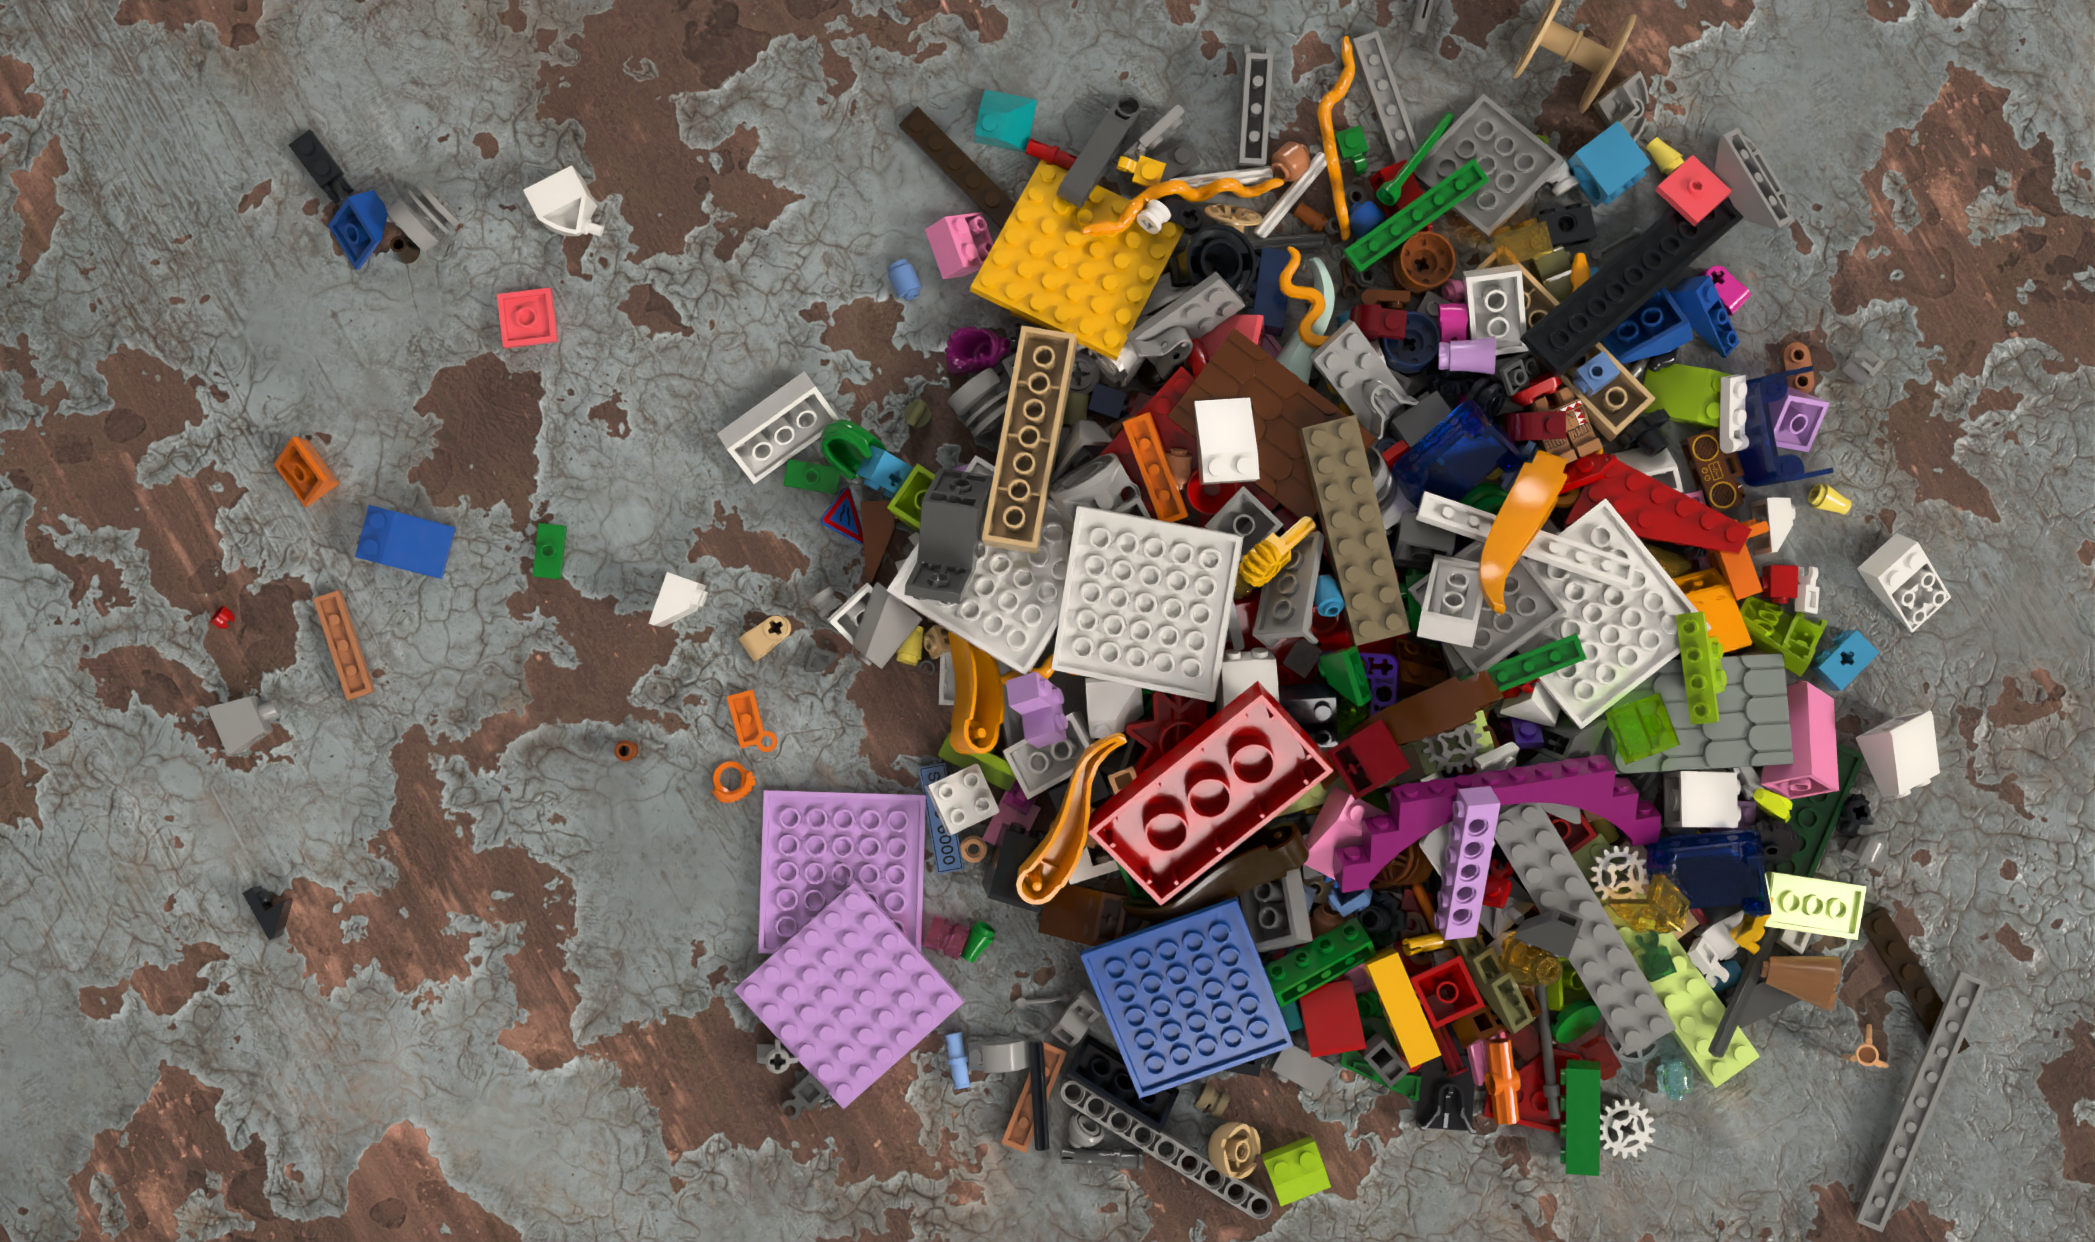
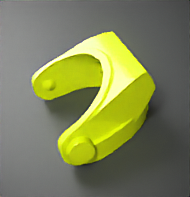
[1753,788,1793,823]

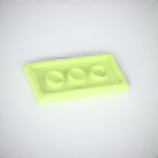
[1764,871,1866,940]

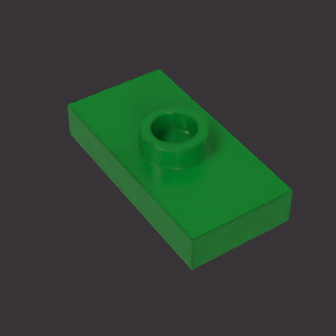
[783,459,841,495]
[533,523,567,580]

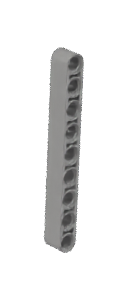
[1061,1077,1272,1219]

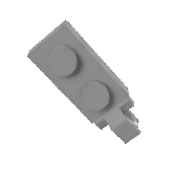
[1122,105,1185,163]

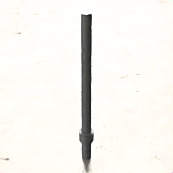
[1531,952,1561,1119]

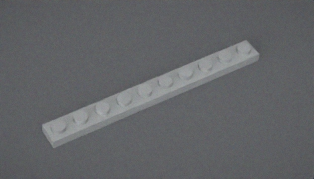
[1854,970,1987,1233]

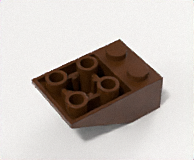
[1038,883,1129,946]

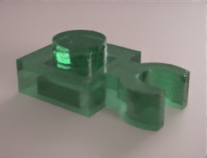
[1635,929,1677,982]

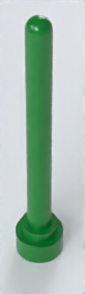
[1376,112,1454,206]

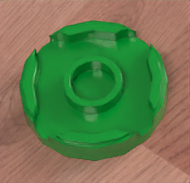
[1550,999,1601,1043]

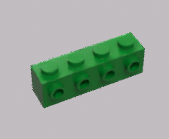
[1265,917,1377,1008]
[1560,1059,1601,1176]

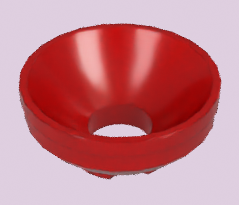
[1187,469,1237,515]

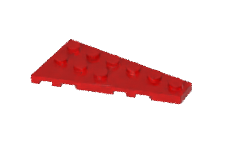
[1563,453,1752,555]

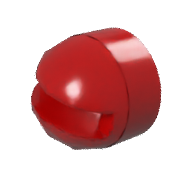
[210,605,235,629]

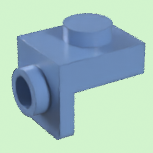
[1327,885,1373,917]

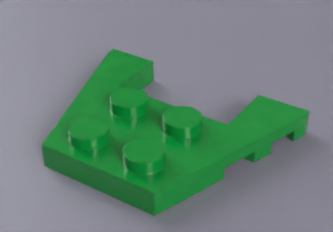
[1339,1013,1421,1101]

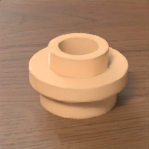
[960,835,987,863]

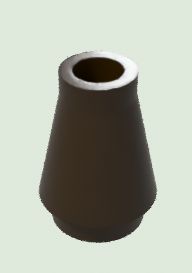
[390,236,420,264]

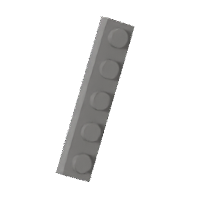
[1352,31,1418,164]

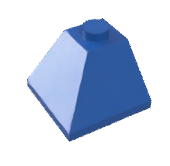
[327,190,388,270]

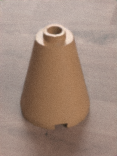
[1760,956,1842,1011]

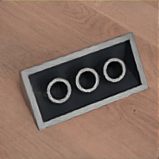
[1066,1034,1179,1133]

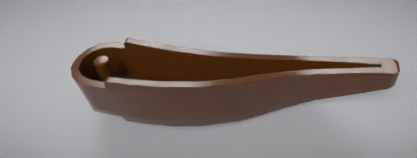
[1320,670,1504,790]

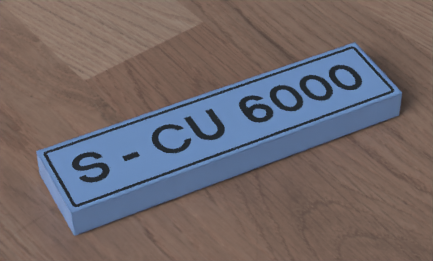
[919,763,964,874]

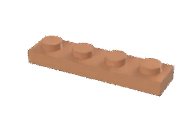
[313,590,376,701]
[1001,1040,1067,1153]

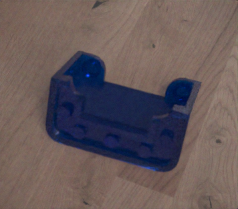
[1392,400,1529,509]
[1646,829,1772,925]

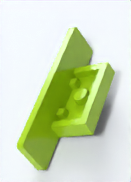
[1676,611,1727,725]
[938,733,1035,802]

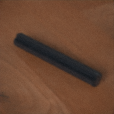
[1029,1041,1050,1151]

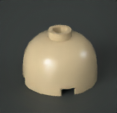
[1208,1122,1261,1179]

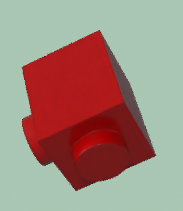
[1759,565,1798,604]

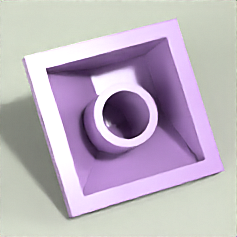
[1759,383,1830,452]

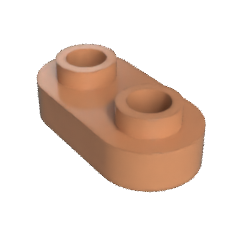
[1780,342,1814,394]

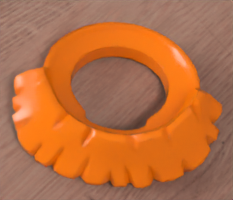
[711,761,756,803]

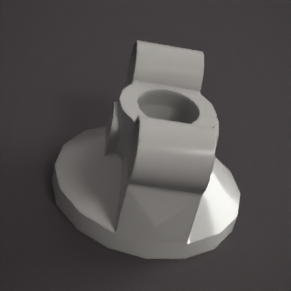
[1048,453,1141,535]

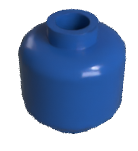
[1348,201,1386,239]

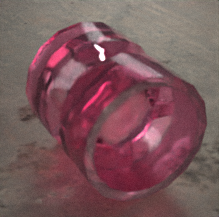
[923,914,971,961]

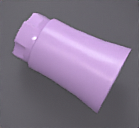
[1438,336,1496,375]

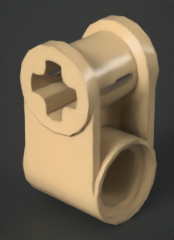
[738,616,791,661]

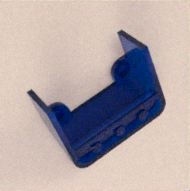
[1737,366,1834,487]

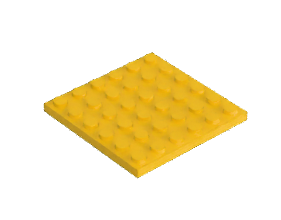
[970,159,1185,361]

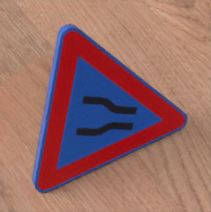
[820,487,863,544]

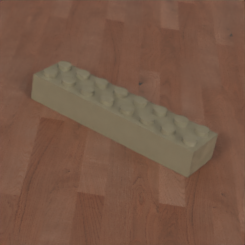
[1297,415,1410,646]

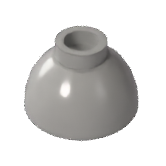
[1068,1111,1104,1148]

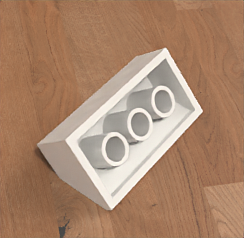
[717,371,839,484]

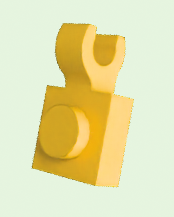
[1116,155,1166,188]

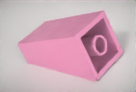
[1761,681,1839,800]

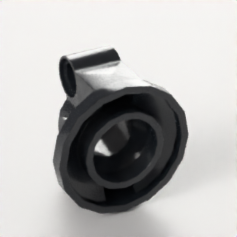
[1168,224,1257,295]

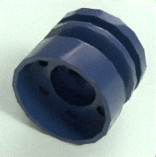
[1379,311,1441,377]

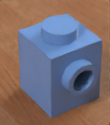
[1572,351,1620,397]

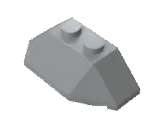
[1714,128,1794,230]

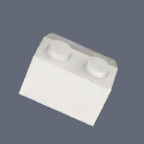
[1462,264,1528,355]
[1194,398,1260,485]
[1417,554,1483,648]
[1003,711,1105,799]

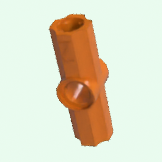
[1484,1038,1521,1125]

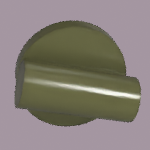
[904,400,931,428]

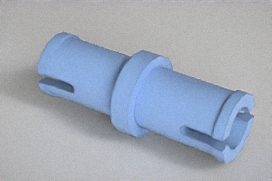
[944,1032,971,1089]

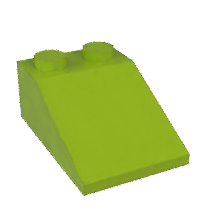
[1642,364,1731,430]

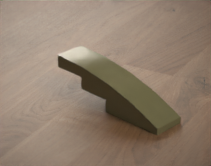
[1450,929,1534,1034]

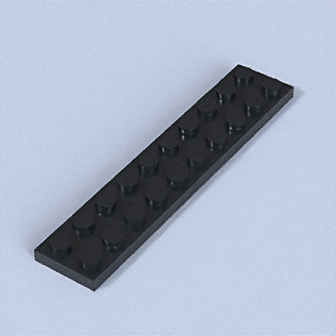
[1520,199,1743,378]

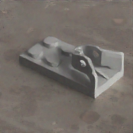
[1127,272,1245,380]
[1309,320,1419,440]
[1253,531,1325,647]

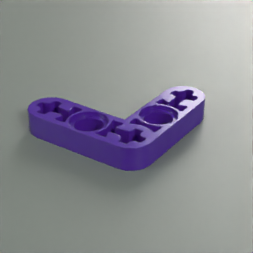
[1317,650,1399,717]

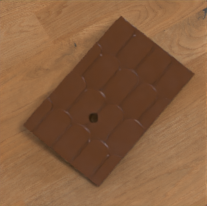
[1168,328,1376,521]

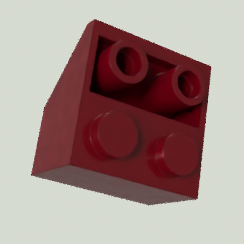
[1326,719,1411,800]

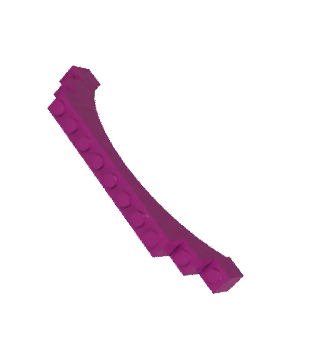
[1334,754,1661,893]

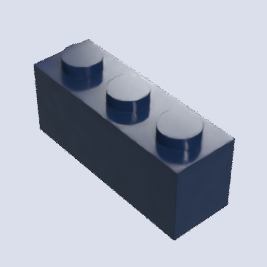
[1246,247,1291,337]

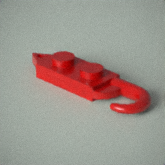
[1512,451,1618,495]

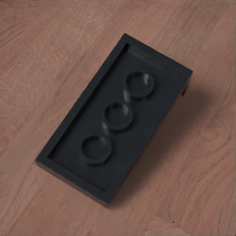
[1416,1020,1476,1134]

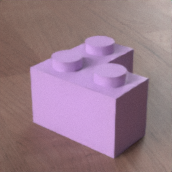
[1006,671,1068,748]

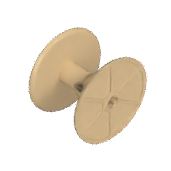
[1512,0,1637,114]

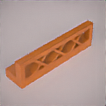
[1122,412,1188,522]

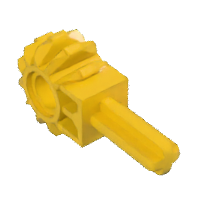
[1239,516,1316,587]

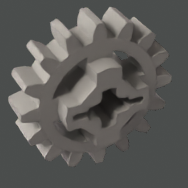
[1421,724,1483,774]

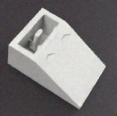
[1857,533,1951,633]

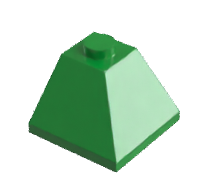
[1318,646,1373,707]

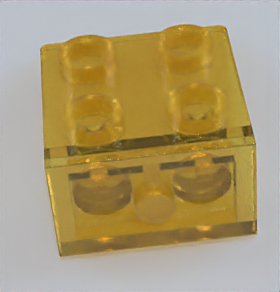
[1607,874,1690,933]

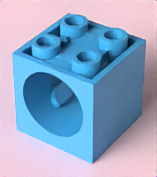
[1567,121,1651,207]

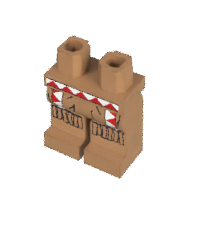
[1530,386,1603,464]

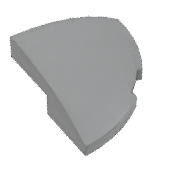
[1592,71,1649,142]

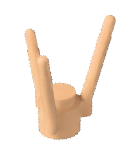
[1842,1024,1889,1068]

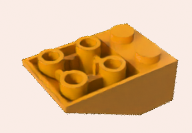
[1672,567,1752,653]

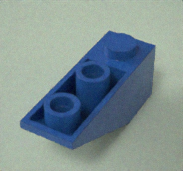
[1670,276,1740,358]

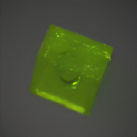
[1605,693,1681,765]

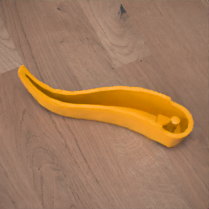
[1478,449,1568,615]
[948,630,1005,755]
[1016,732,1127,904]

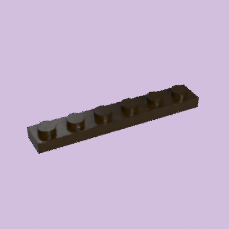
[899,106,1016,230]
[1860,906,1970,1054]

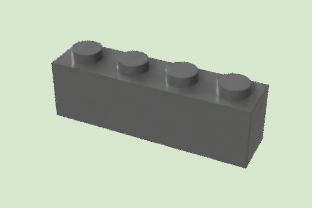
[1717,949,1825,1028]

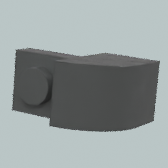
[1357,1032,1410,1088]

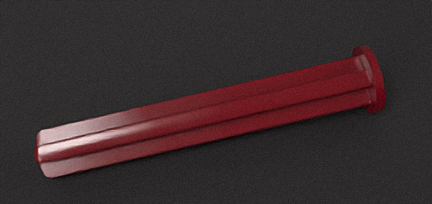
[1408,970,1468,1077]

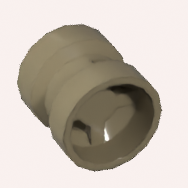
[1194,1081,1231,1119]

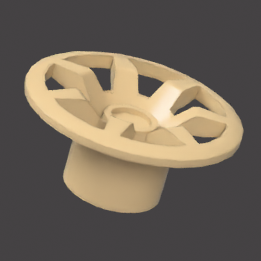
[1204,204,1262,233]

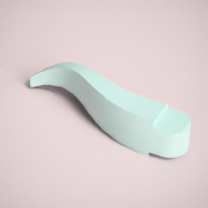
[1276,257,1335,385]

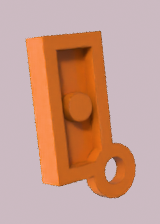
[726,689,778,752]

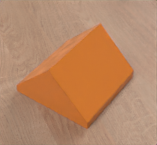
[274,436,340,507]

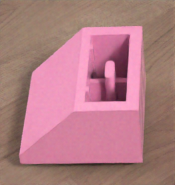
[925,212,994,279]

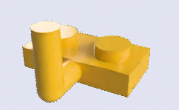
[1729,893,1774,955]

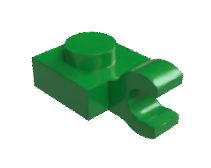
[1335,125,1369,176]

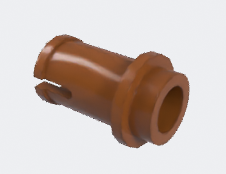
[1293,202,1329,233]
[614,740,638,762]

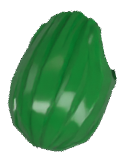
[820,419,888,480]

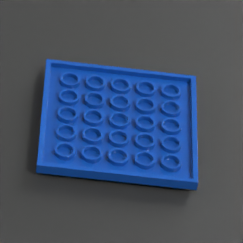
[1080,897,1294,1099]

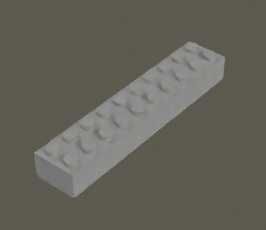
[1495,802,1676,1055]

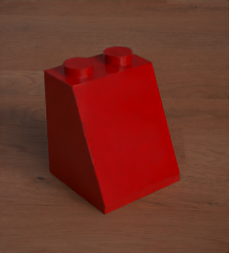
[1298,974,1366,1058]

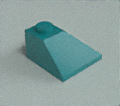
[974,90,1037,152]

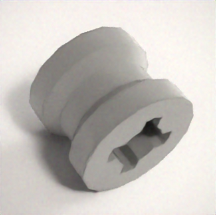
[809,586,843,619]

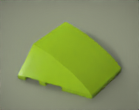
[1740,596,1828,677]

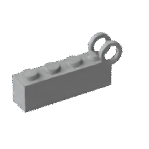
[1237,44,1273,167]

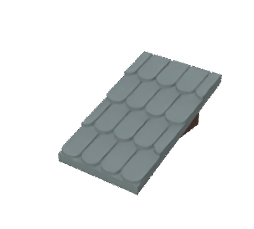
[1603,654,1794,774]

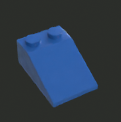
[1601,287,1693,364]
[355,505,456,579]

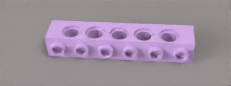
[1434,786,1501,940]

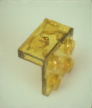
[1483,218,1554,267]

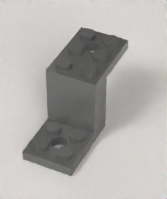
[904,468,993,605]

